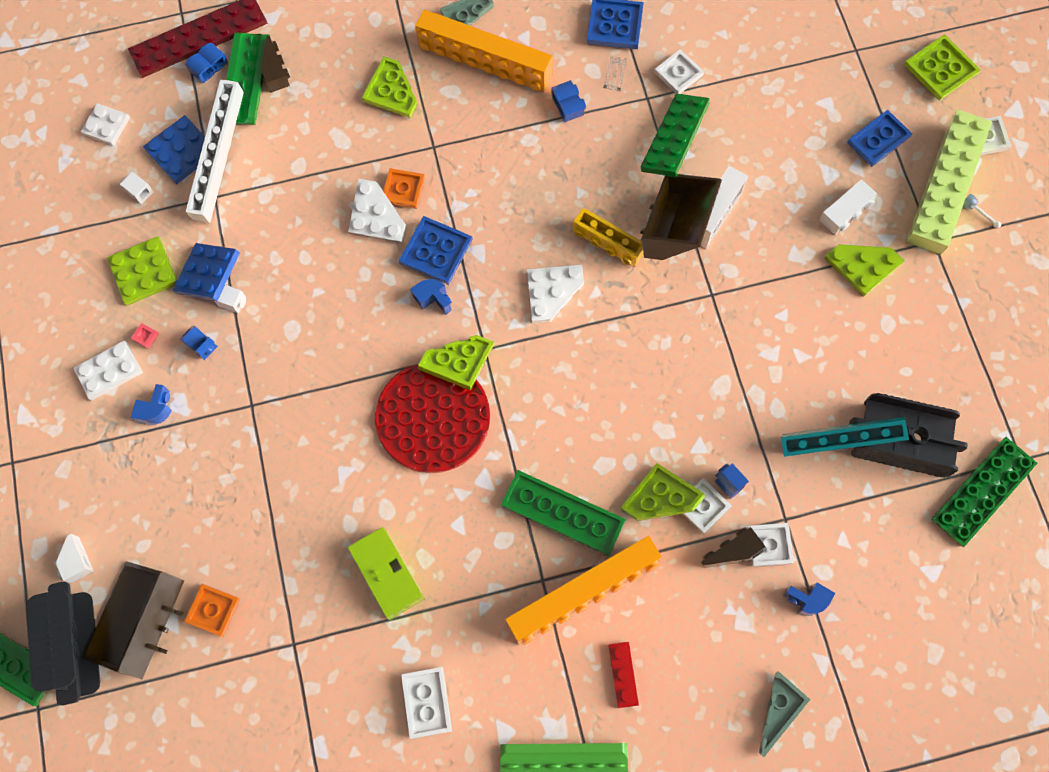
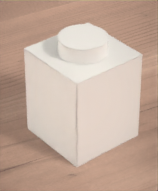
[120,172,153,204]
[214,285,246,313]

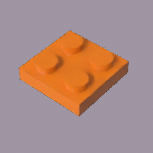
[383,168,425,209]
[184,584,241,637]

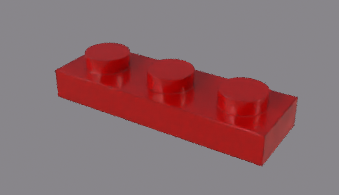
[608,642,639,708]

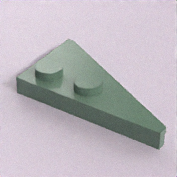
[759,671,811,757]

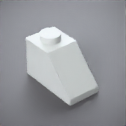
[56,534,94,583]

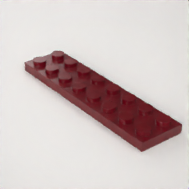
[128,0,268,78]

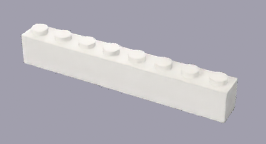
[186,79,244,223]

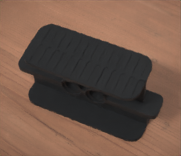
[849,393,968,478]
[26,581,101,706]

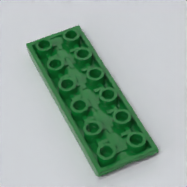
[226,33,270,125]
[931,437,1038,547]

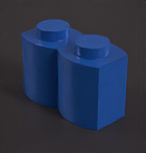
[185,43,228,83]
[551,80,586,122]
[714,463,749,499]

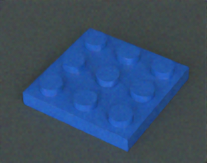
[587,0,644,49]
[143,115,205,184]
[399,216,473,285]
[172,243,240,301]

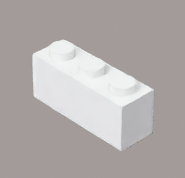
[819,179,877,235]

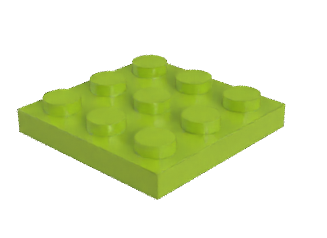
[904,34,981,101]
[107,236,177,306]

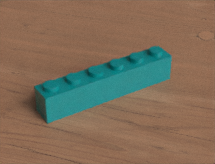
[781,417,909,457]

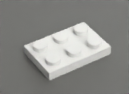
[74,340,143,401]
[401,667,452,739]

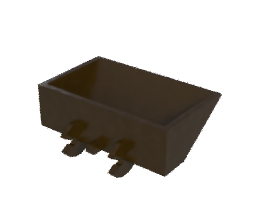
[640,174,722,260]
[82,561,185,679]

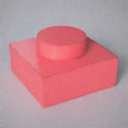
[131,323,159,349]

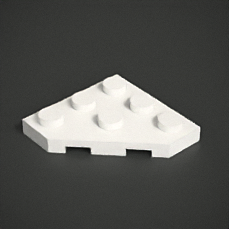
[348,179,406,243]
[527,265,584,324]

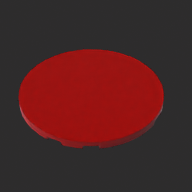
[375,364,490,473]

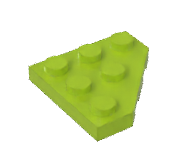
[362,56,417,118]
[824,244,905,297]
[418,335,494,390]
[620,463,705,521]

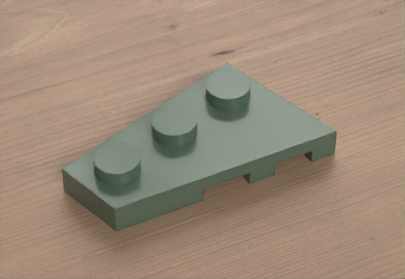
[440,0,494,26]

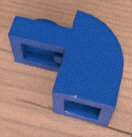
[410,279,452,314]
[180,325,218,360]
[130,384,172,425]
[783,582,835,616]

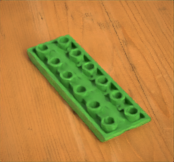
[500,743,628,772]

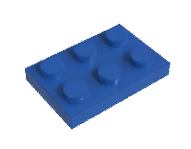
[847,110,913,167]

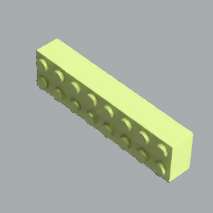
[906,109,992,255]

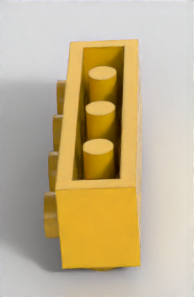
[573,208,643,267]

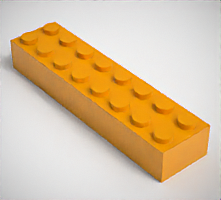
[415,9,553,92]
[505,535,662,645]

